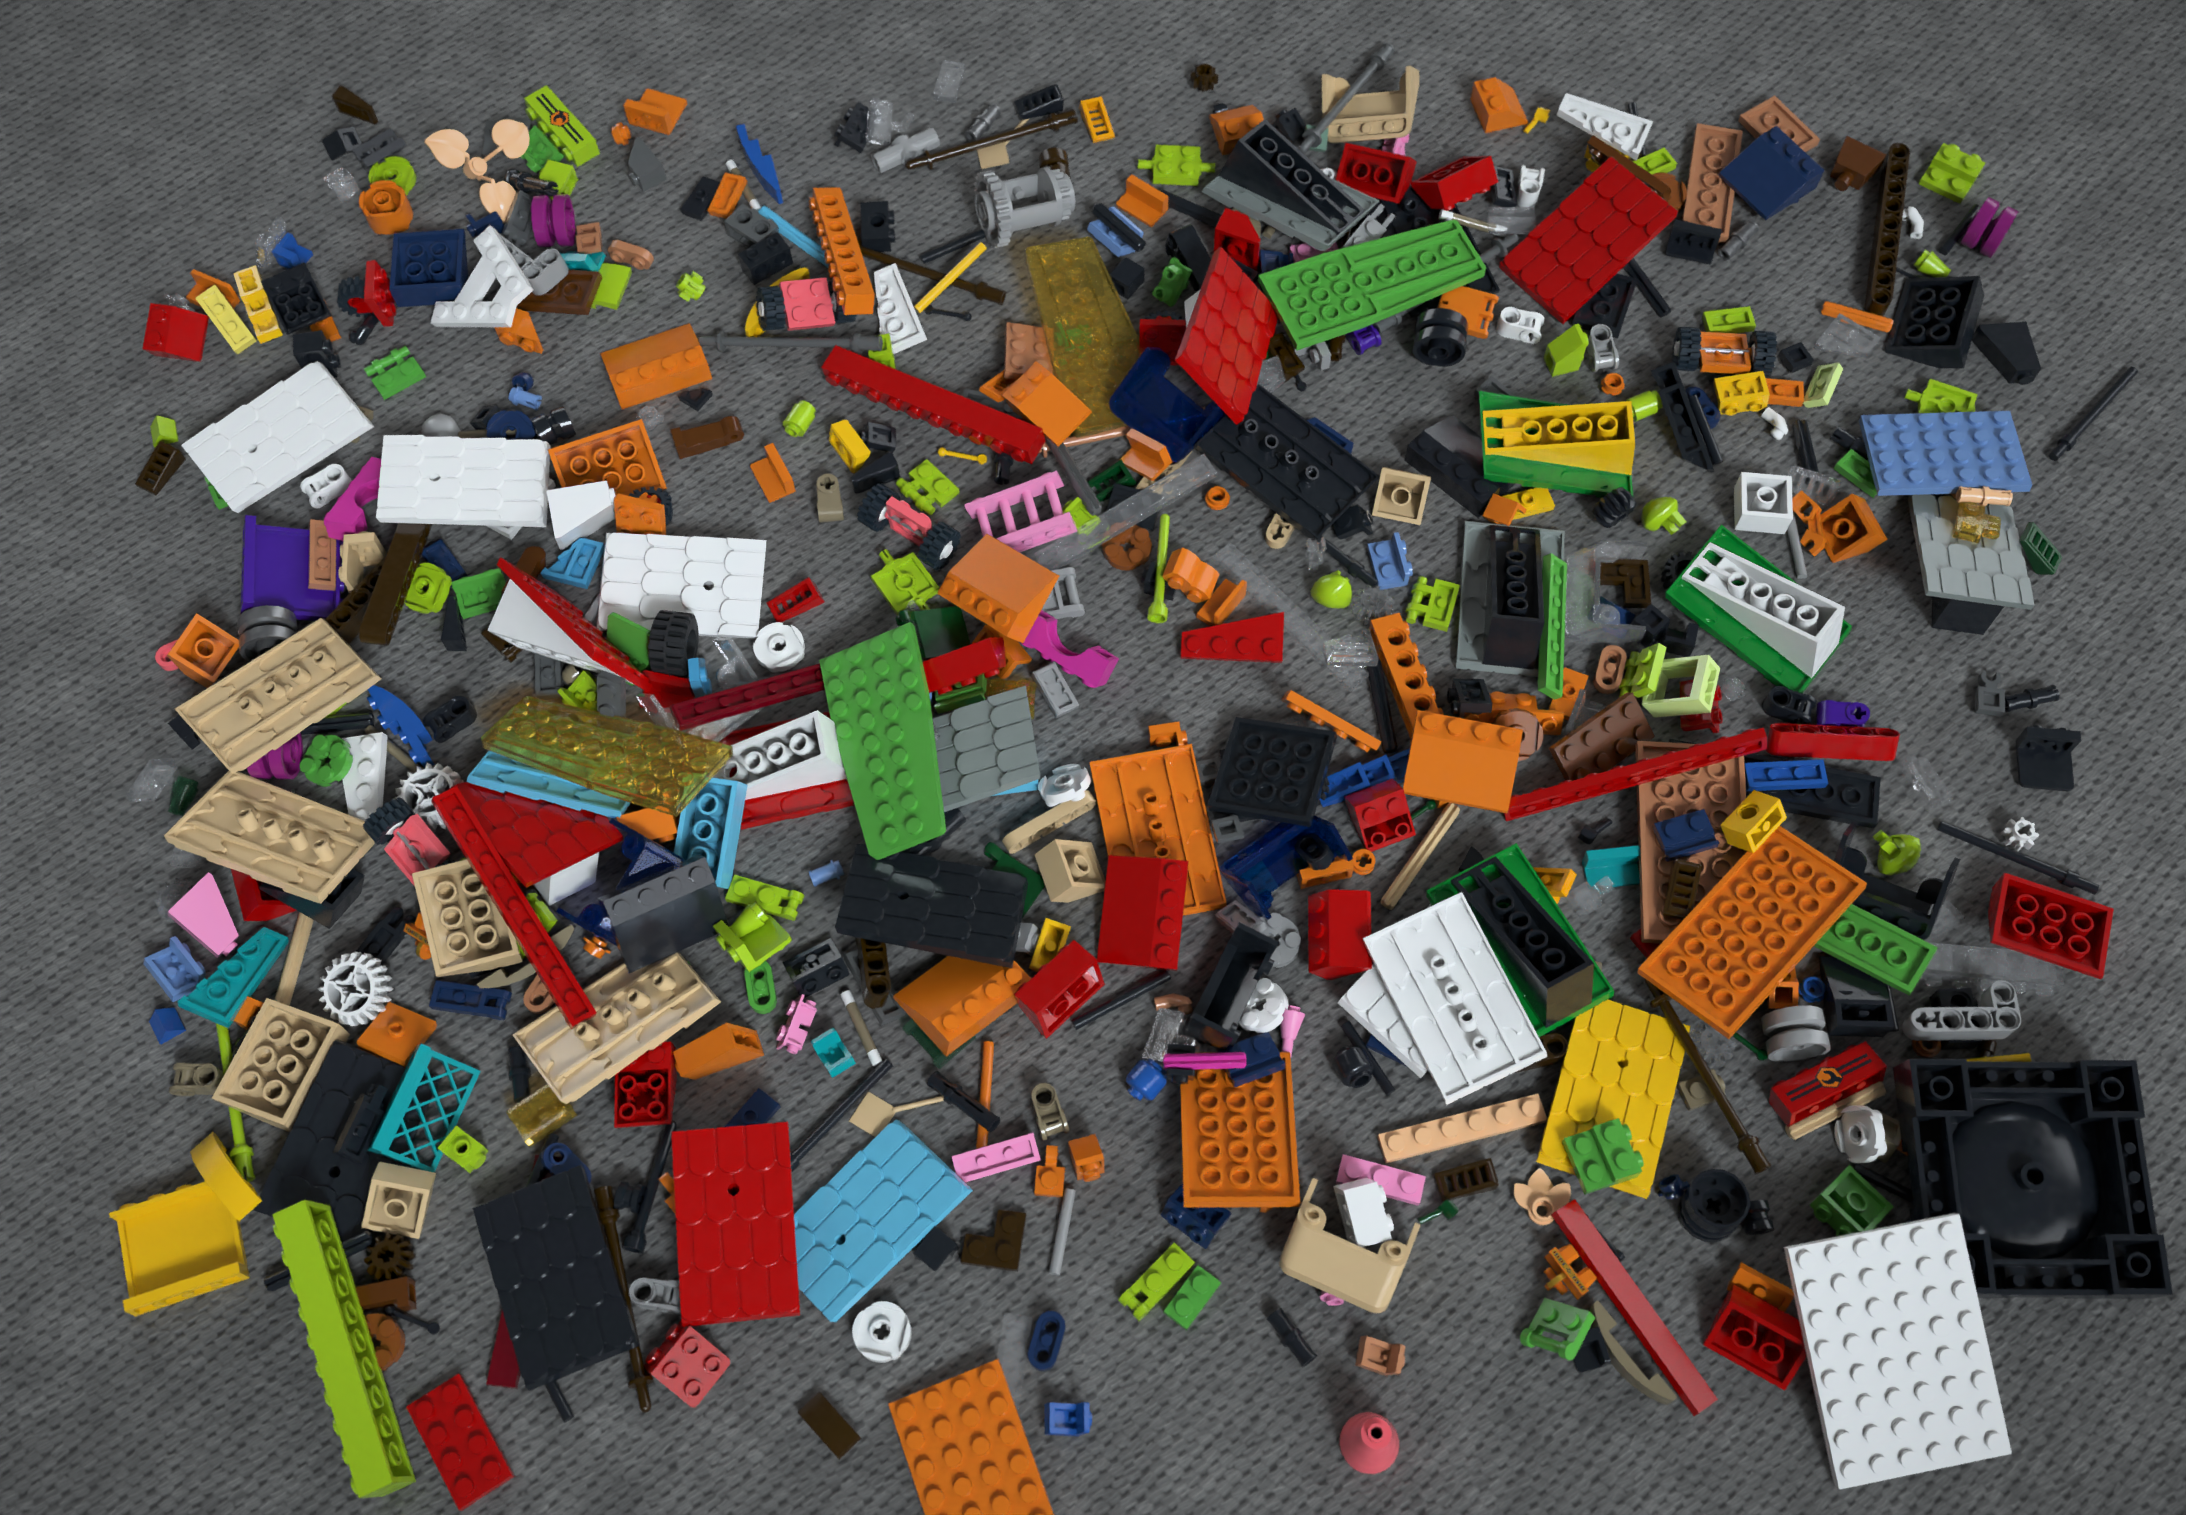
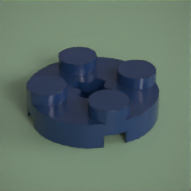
[486,410,537,440]

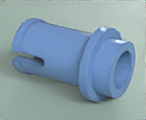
[509,387,542,410]
[809,859,844,887]

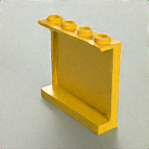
[109,1180,250,1317]

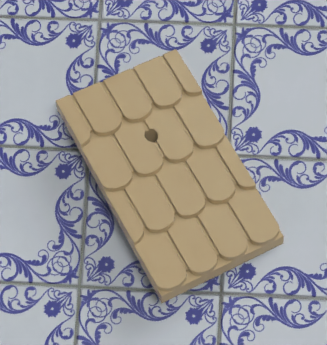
[175,618,382,773]
[164,771,375,904]
[513,952,721,1104]

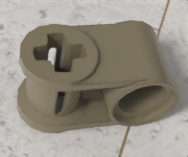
[816,474,844,523]
[169,1063,224,1096]
[1031,1083,1070,1141]

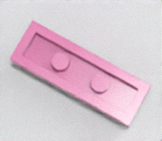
[951,1132,1041,1182]
[1336,1154,1426,1206]

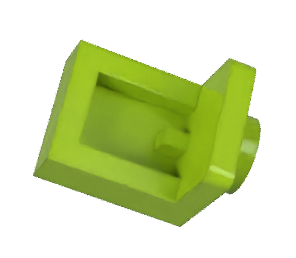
[1062,497,1101,540]

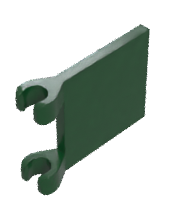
[895,606,971,661]
[984,842,1045,919]

